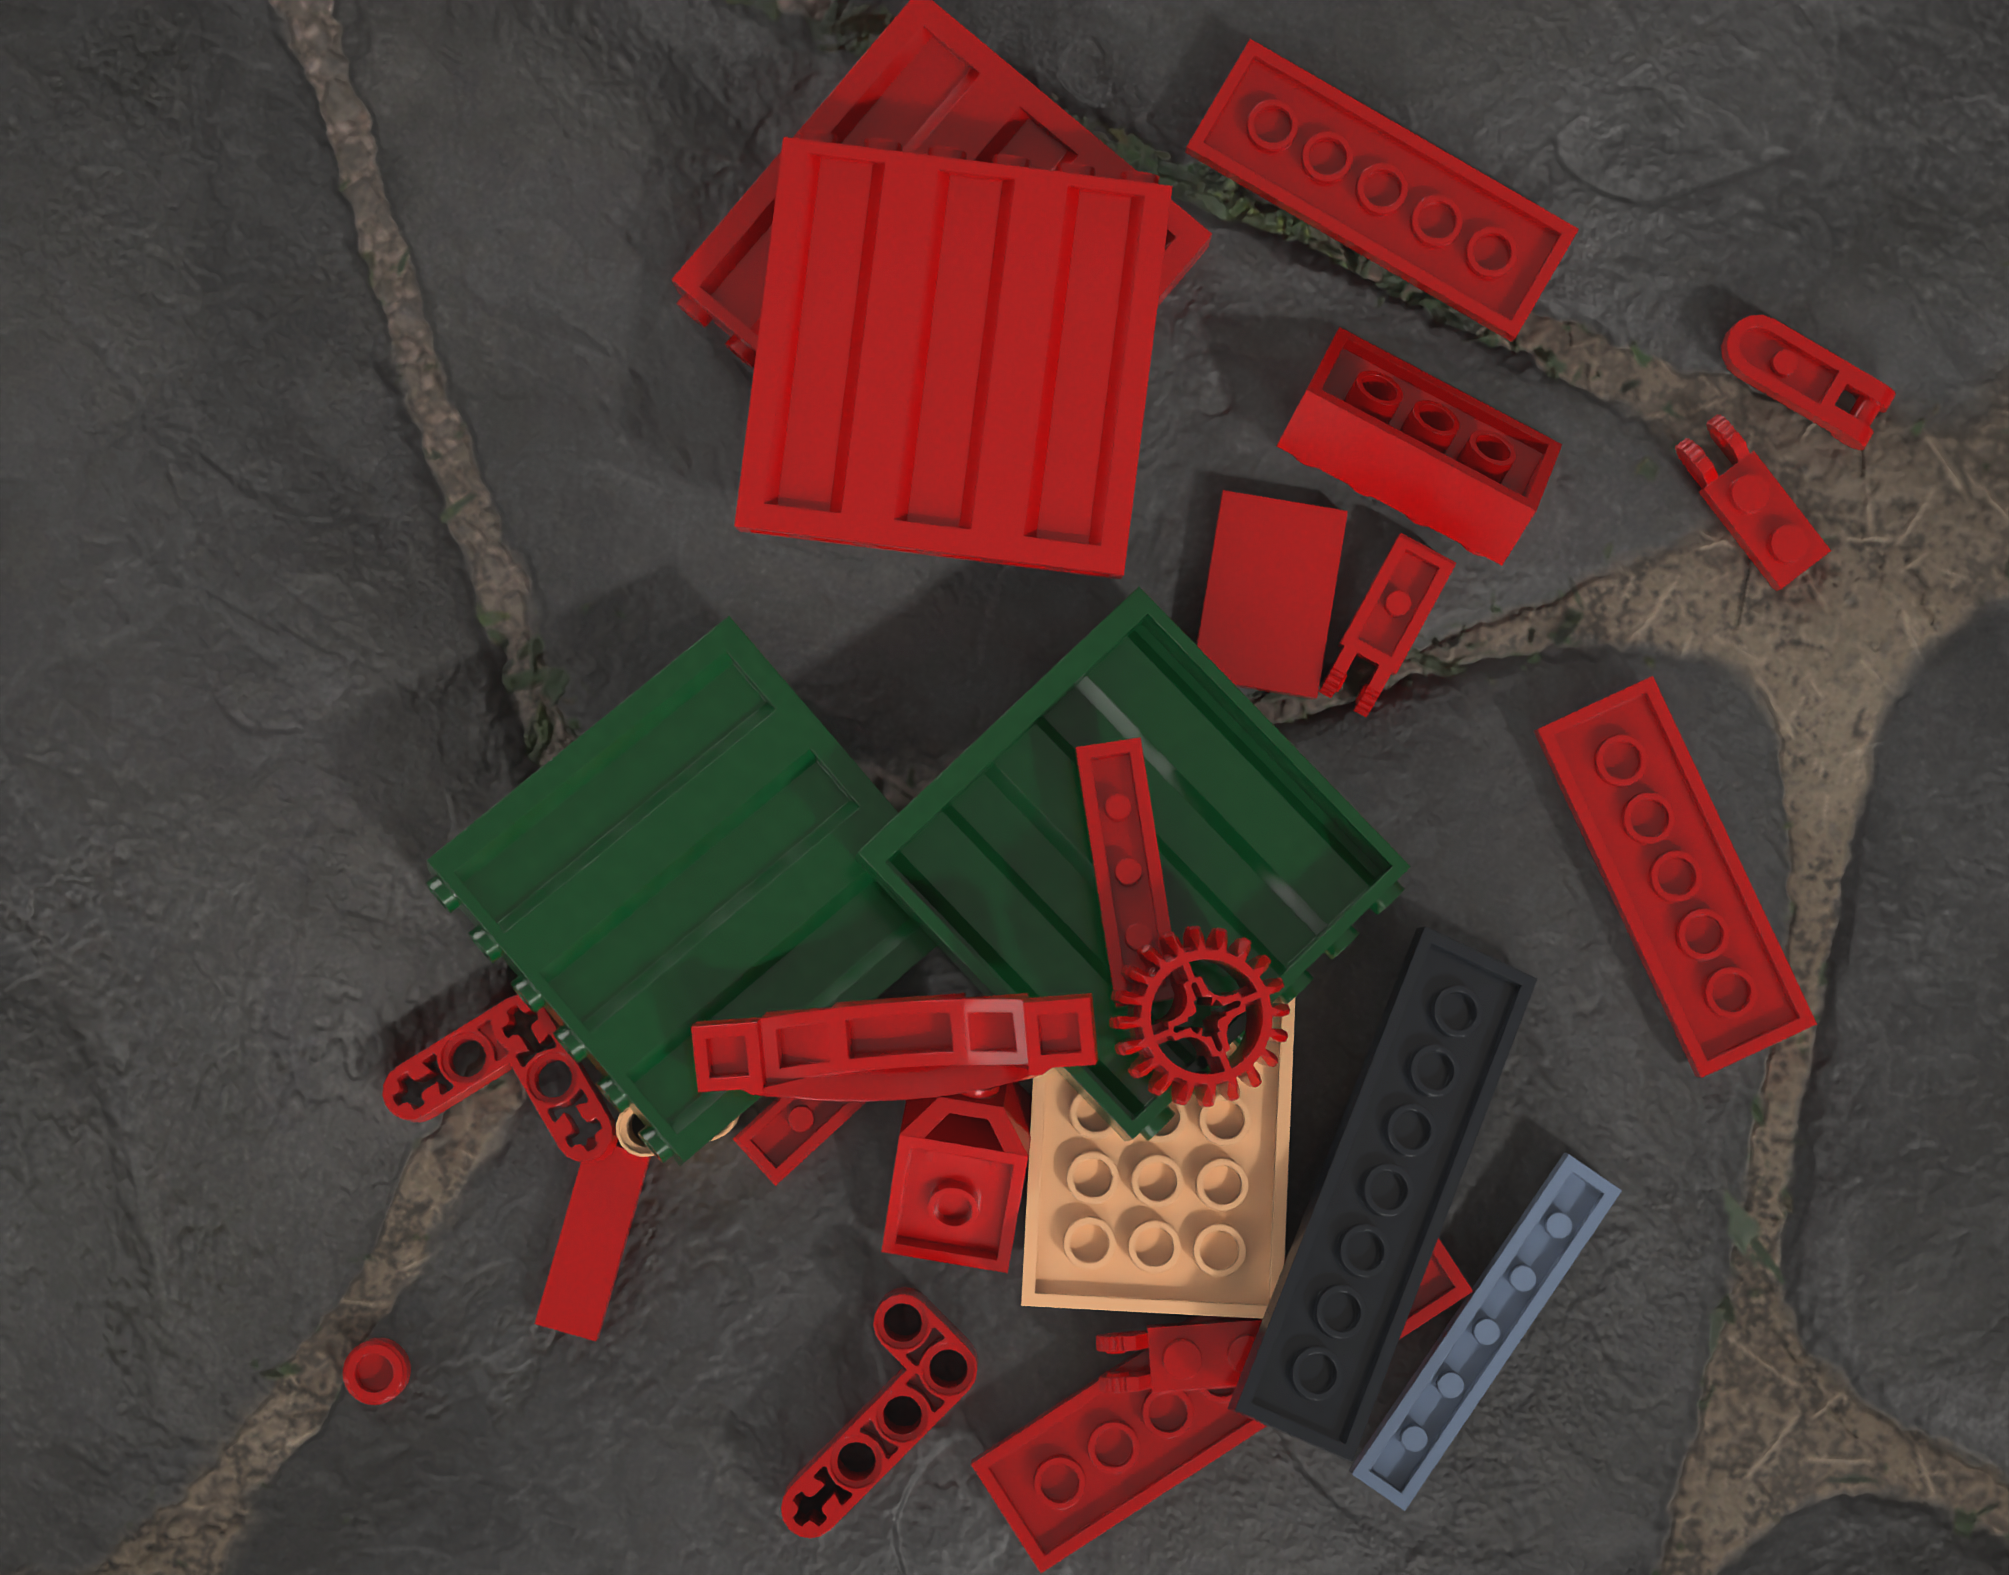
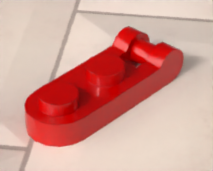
[1721,315,1896,450]

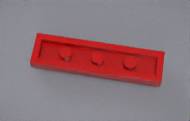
[1075,737,1175,1008]

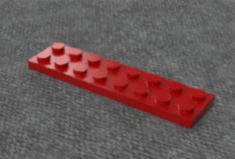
[971,1238,1473,1573]

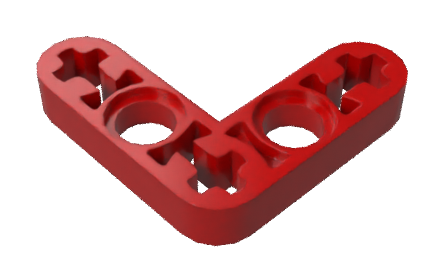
[382,995,618,1164]

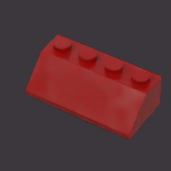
[1276,327,1563,566]

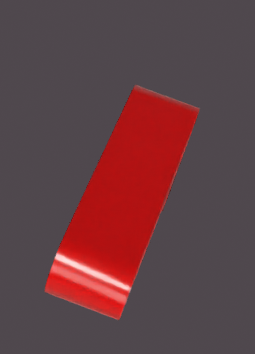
[781,1287,978,1539]

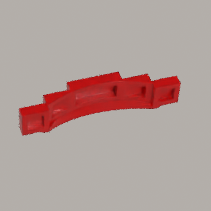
[691,993,1098,1101]

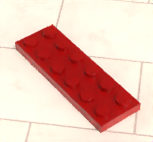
[1185,39,1579,342]
[1533,676,1817,1078]

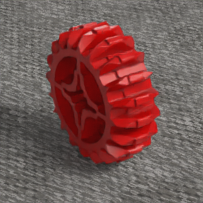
[1109,926,1290,1107]

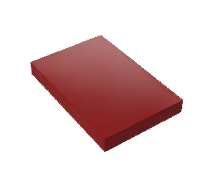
[1196,490,1348,700]

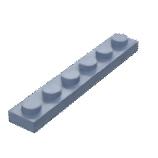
[1349,1152,1622,1511]

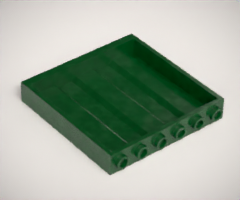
[855,587,1411,1141]
[425,616,937,1166]

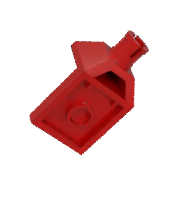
[881,1082,1032,1273]

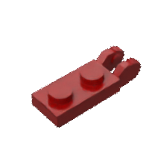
[1674,414,1831,591]
[1319,532,1456,717]
[1096,1318,1262,1393]

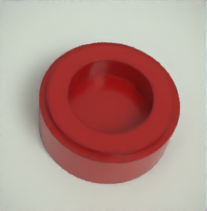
[343,1338,411,1405]

